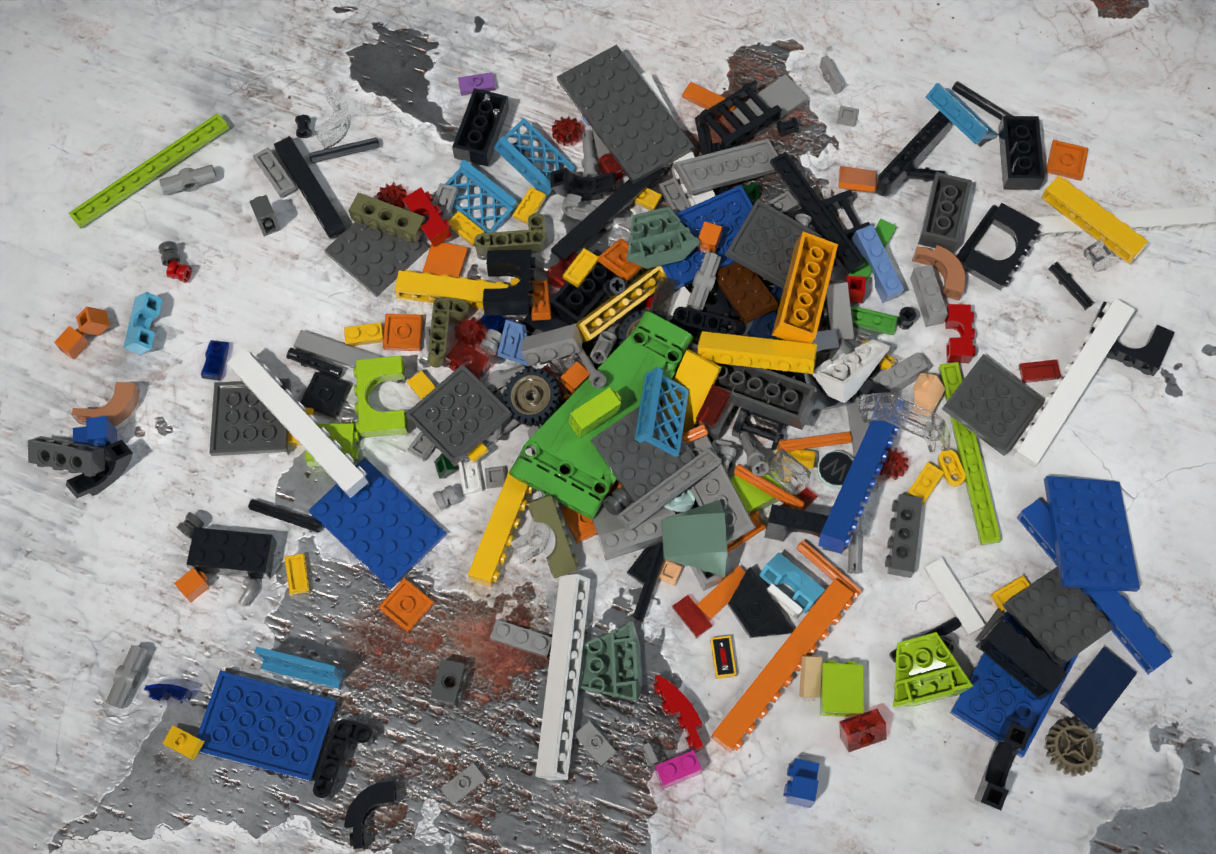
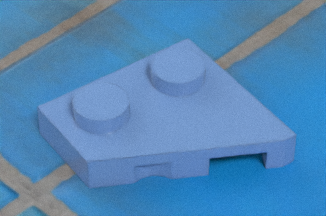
[497,320,528,366]

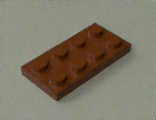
[715,261,778,323]

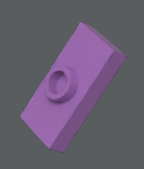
[458,72,495,96]

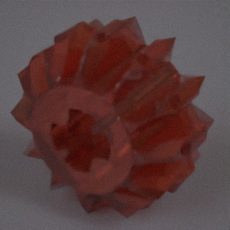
[552,116,582,147]
[377,182,407,209]
[454,316,486,349]
[880,447,909,480]

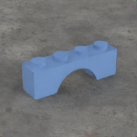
[852,224,904,303]

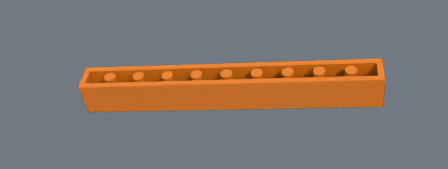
[711,579,854,753]

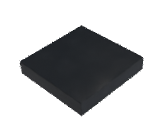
[300,371,351,419]

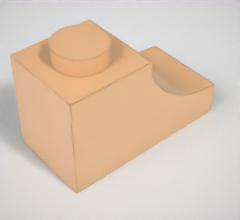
[910,373,946,419]

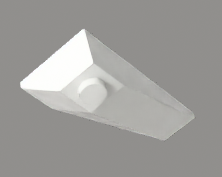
[813,340,889,403]

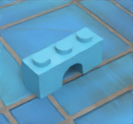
[123,292,163,355]
[759,552,825,614]

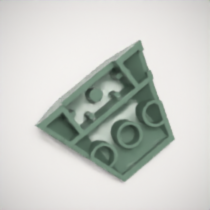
[626,207,700,269]
[661,500,727,578]
[578,621,643,702]

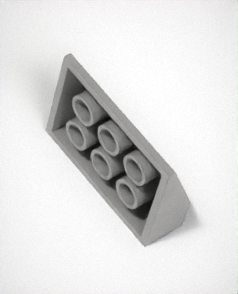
[592,499,675,561]

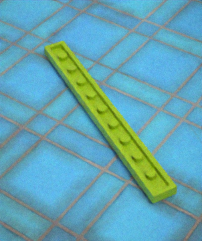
[69,113,229,229]
[938,362,1001,545]

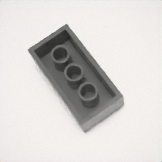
[918,172,972,253]

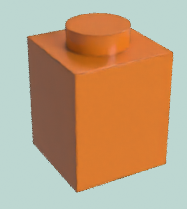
[697,221,722,254]
[76,306,110,336]
[54,326,89,360]
[561,362,590,394]
[174,568,210,603]

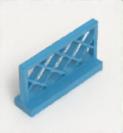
[925,83,998,144]
[494,118,576,197]
[445,159,519,233]
[634,367,689,457]
[255,646,345,690]

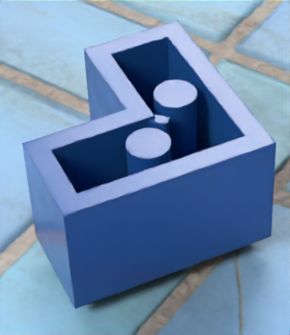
[73,416,117,449]
[783,758,820,808]

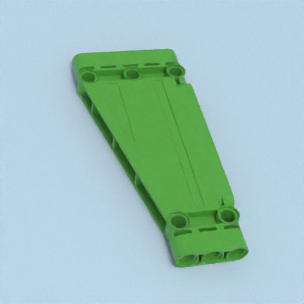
[509,311,693,519]

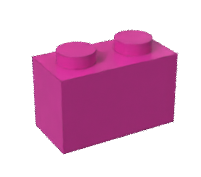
[655,750,702,789]

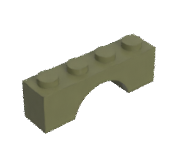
[527,494,578,578]

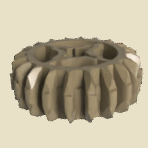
[1044,720,1102,777]

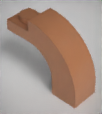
[912,245,965,301]
[72,382,140,427]

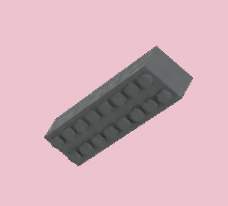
[668,343,818,430]

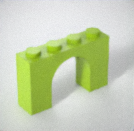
[353,355,408,438]

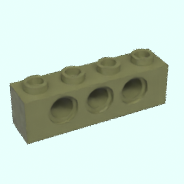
[349,192,426,243]

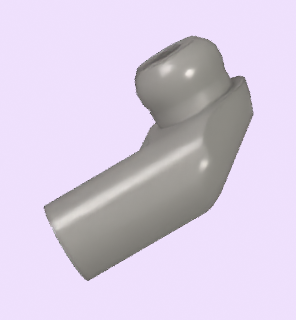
[238,576,258,606]

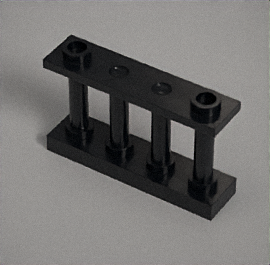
[698,80,782,150]
[786,190,870,240]
[732,408,785,451]

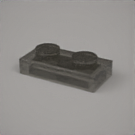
[649,276,677,318]

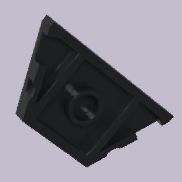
[727,567,794,638]

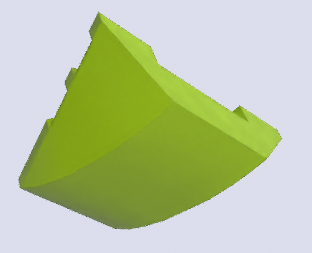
[893,632,974,708]

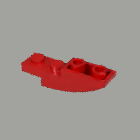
[653,675,703,753]

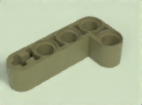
[474,213,546,256]
[427,297,469,368]

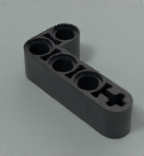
[671,307,745,336]
[313,719,375,802]

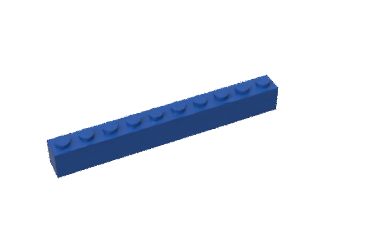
[818,400,906,554]
[1017,499,1173,675]

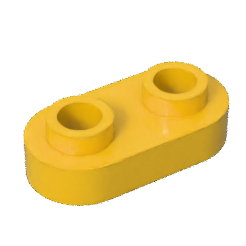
[937,449,966,487]

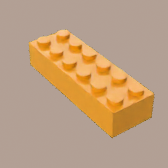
[772,231,838,343]

